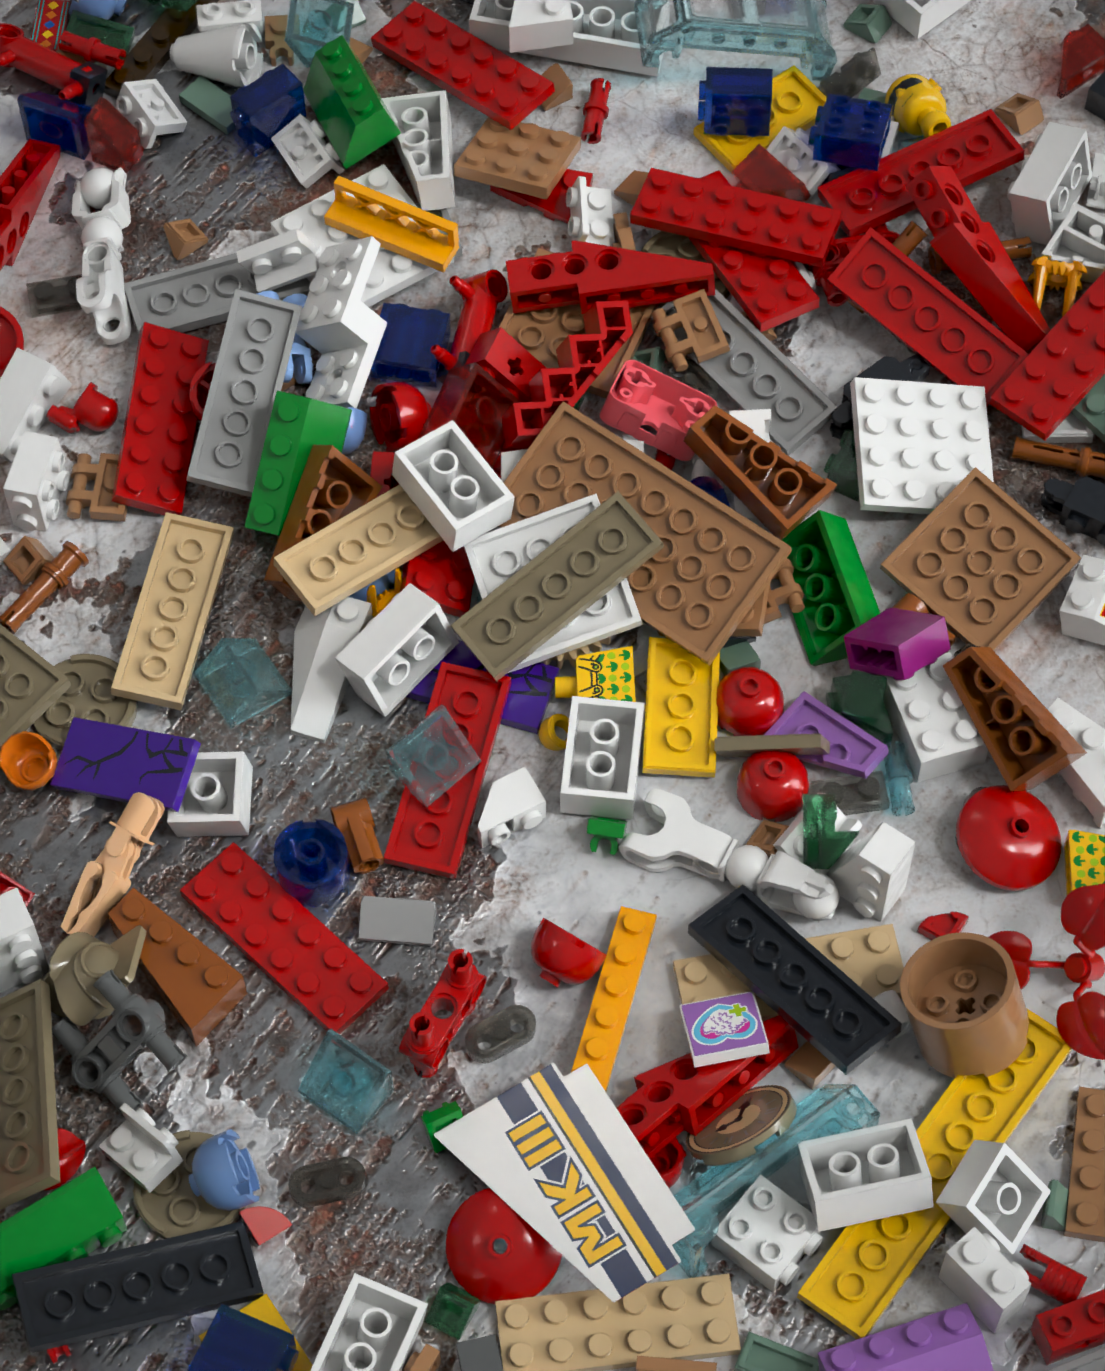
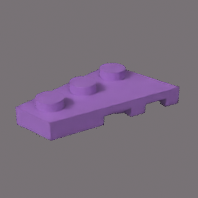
[764,691,889,779]

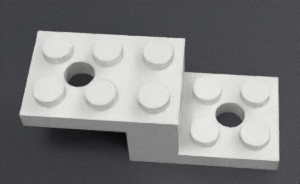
[296,236,387,408]

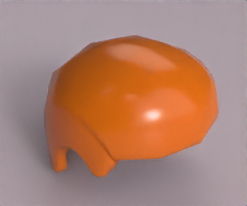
[0,731,57,791]

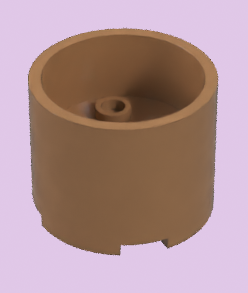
[900,932,1029,1078]

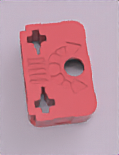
[599,360,718,461]

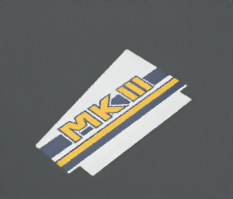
[434,1063,695,1302]

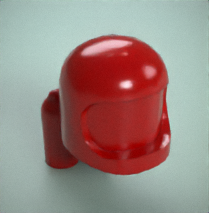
[46,382,119,434]

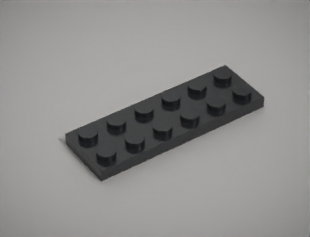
[688,885,902,1075]
[12,1221,264,1353]

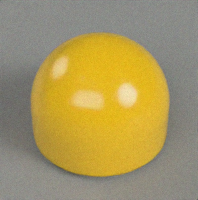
[538,714,569,751]

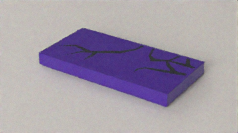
[406,640,559,734]
[50,717,201,812]

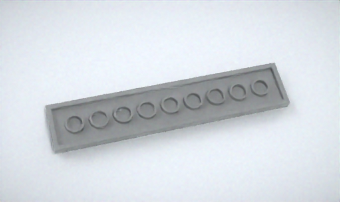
[124,203,463,335]

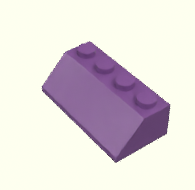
[818,1303,994,1371]

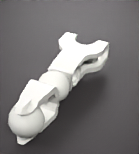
[71,167,131,345]
[619,789,840,920]

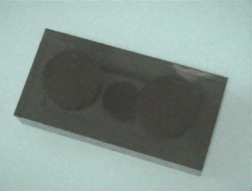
[26,274,82,318]
[810,771,890,816]

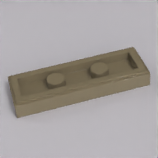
[714,733,830,758]

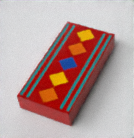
[31,0,71,52]

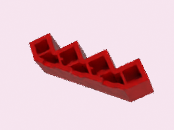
[501,300,633,449]

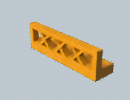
[324,176,459,273]

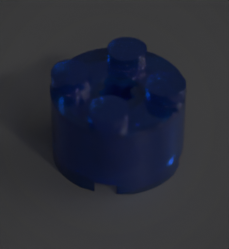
[274,819,350,907]

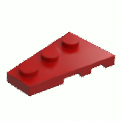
[490,169,593,224]

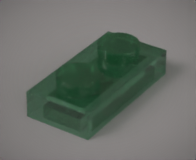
[64,10,135,59]

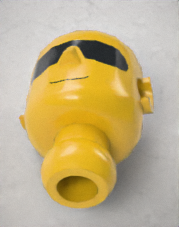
[885,74,951,138]

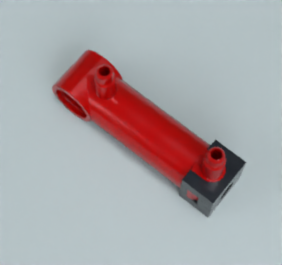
[0,23,108,108]
[430,269,508,396]

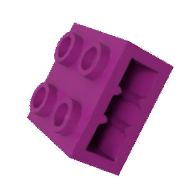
[844,607,951,680]

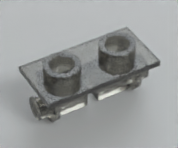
[818,47,881,107]

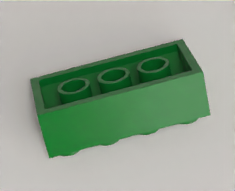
[303,35,401,169]
[245,390,352,536]
[782,510,880,666]
[0,1167,128,1310]

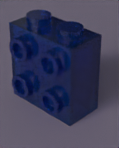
[230,64,307,157]
[698,67,773,137]
[808,93,893,171]
[370,303,451,388]
[188,1303,299,1371]

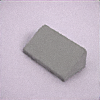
[358,896,436,946]

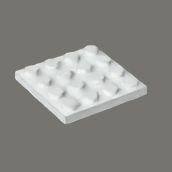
[270,164,454,307]
[850,377,994,514]
[464,494,643,673]

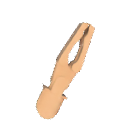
[61,792,165,937]

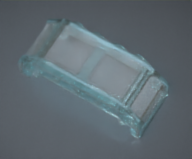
[634,0,837,81]

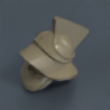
[43,925,146,1026]

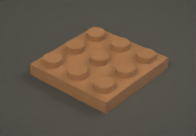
[454,117,581,200]

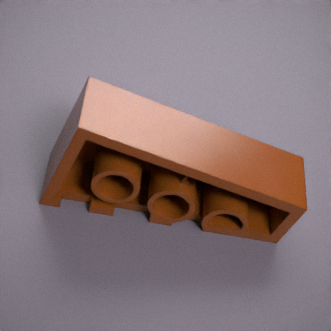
[683,405,838,540]
[264,444,383,601]
[943,647,1087,791]
[108,887,247,1047]

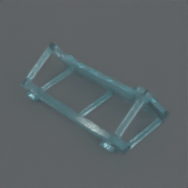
[672,1084,880,1278]

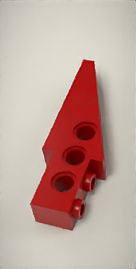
[0,139,60,271]
[905,166,1050,354]
[506,240,716,314]
[617,1015,799,1159]

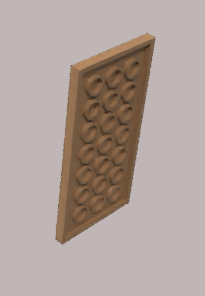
[498,402,792,666]

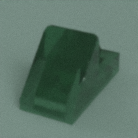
[803,794,859,869]

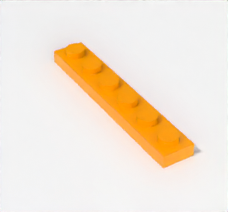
[571,906,657,1092]

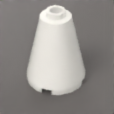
[170,23,263,89]

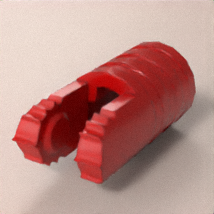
[1020,1244,1088,1304]

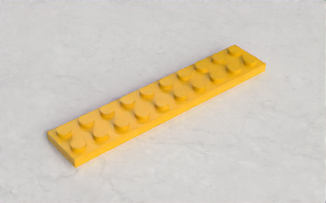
[797,1008,1072,1339]

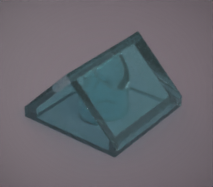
[284,0,354,68]
[194,638,292,729]
[386,705,481,807]
[298,1029,394,1134]

